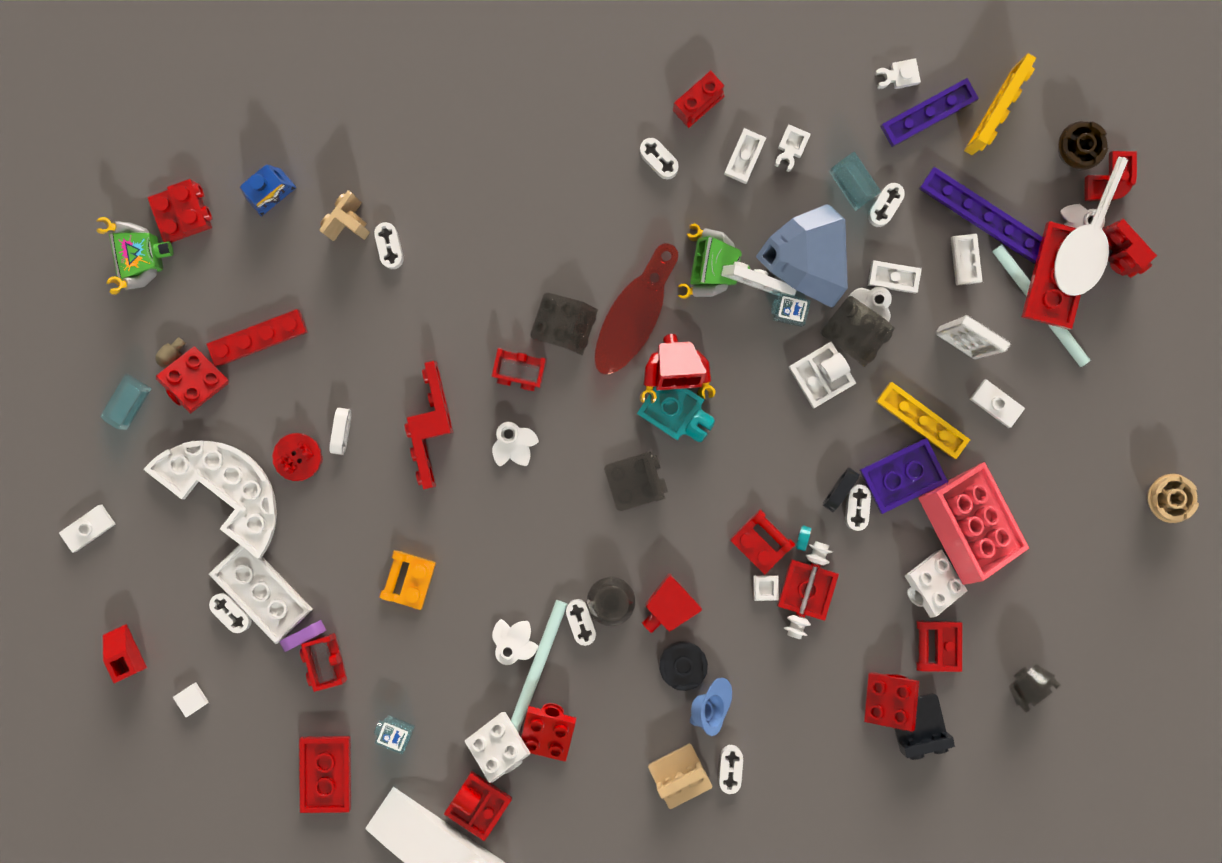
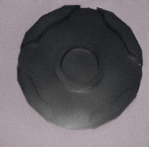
[659,641,708,691]

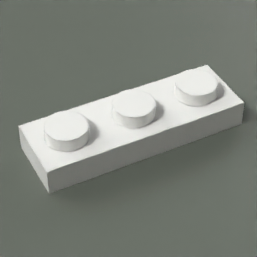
[721,262,796,297]

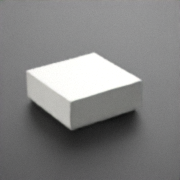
[753,575,779,601]
[173,682,209,717]

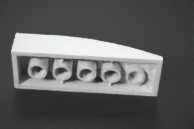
[365,787,506,863]

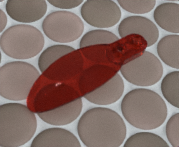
[595,243,679,375]

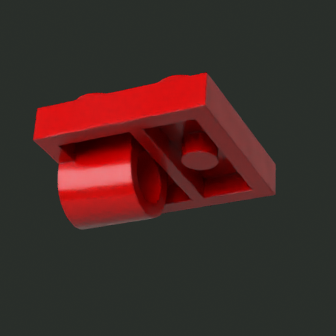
[156,346,229,414]
[864,672,919,731]
[521,703,577,762]
[444,771,512,841]

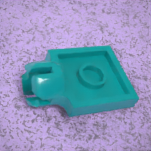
[637,386,715,442]

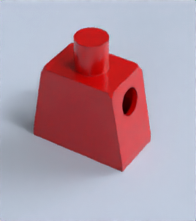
[641,573,702,633]

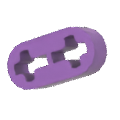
[279,620,327,652]

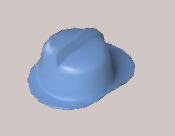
[690,678,732,736]

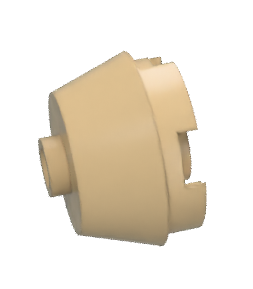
[1147,474,1199,523]

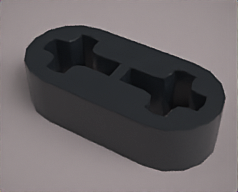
[822,468,859,512]

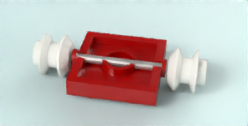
[777,541,839,639]

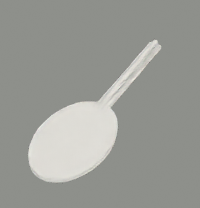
[1054,156,1128,296]

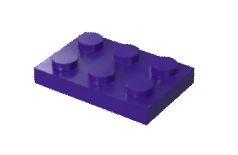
[859,438,948,514]

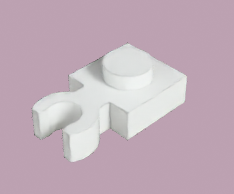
[874,58,921,89]
[775,124,811,172]

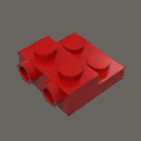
[147,179,212,243]
[1102,219,1157,278]

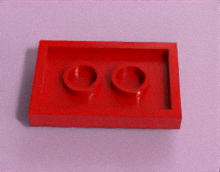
[299,736,351,813]

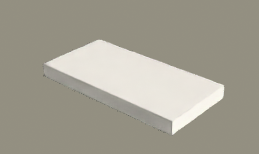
[935,315,1011,359]
[209,544,313,644]

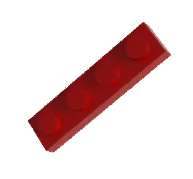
[206,309,308,367]

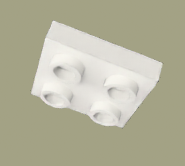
[789,341,856,408]
[905,549,967,618]
[465,712,531,783]

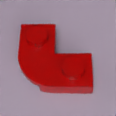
[1085,151,1137,201]

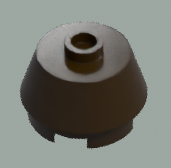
[1058,121,1108,170]

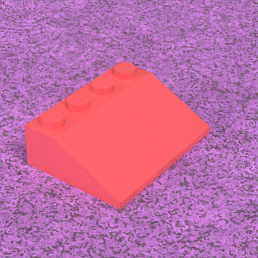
[918,462,1029,585]

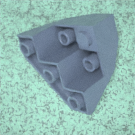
[756,204,848,307]

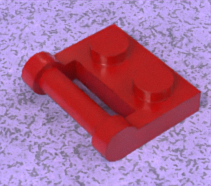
[730,509,795,575]
[916,620,962,672]

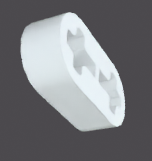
[640,138,679,180]
[868,183,905,227]
[374,222,404,269]
[330,408,351,455]
[845,484,871,531]
[209,593,252,633]
[566,599,596,646]
[718,745,743,794]

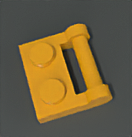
[379,550,436,610]

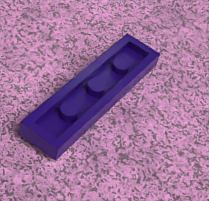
[880,78,979,147]

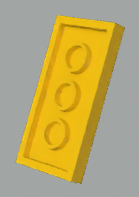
[964,53,1036,155]

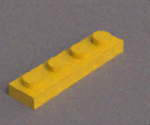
[876,382,970,459]

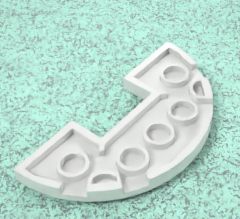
[143,441,277,559]

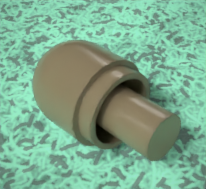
[155,337,186,368]

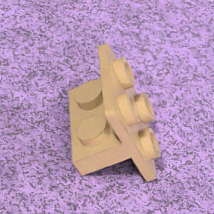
[319,190,370,241]
[648,743,712,809]

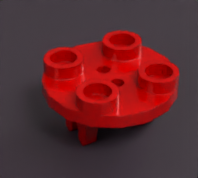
[272,433,323,481]

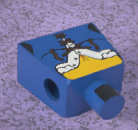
[240,165,296,217]

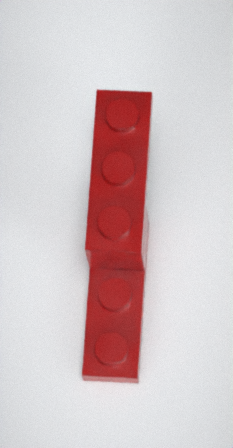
[404,361,453,489]

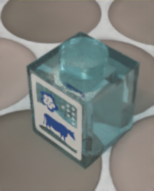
[771,294,810,327]
[374,715,415,754]

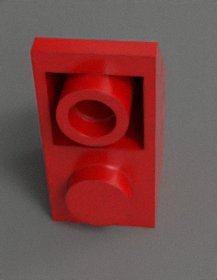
[103,624,147,683]

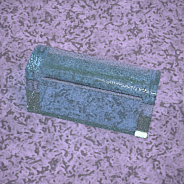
[829,151,881,211]
[100,373,152,430]

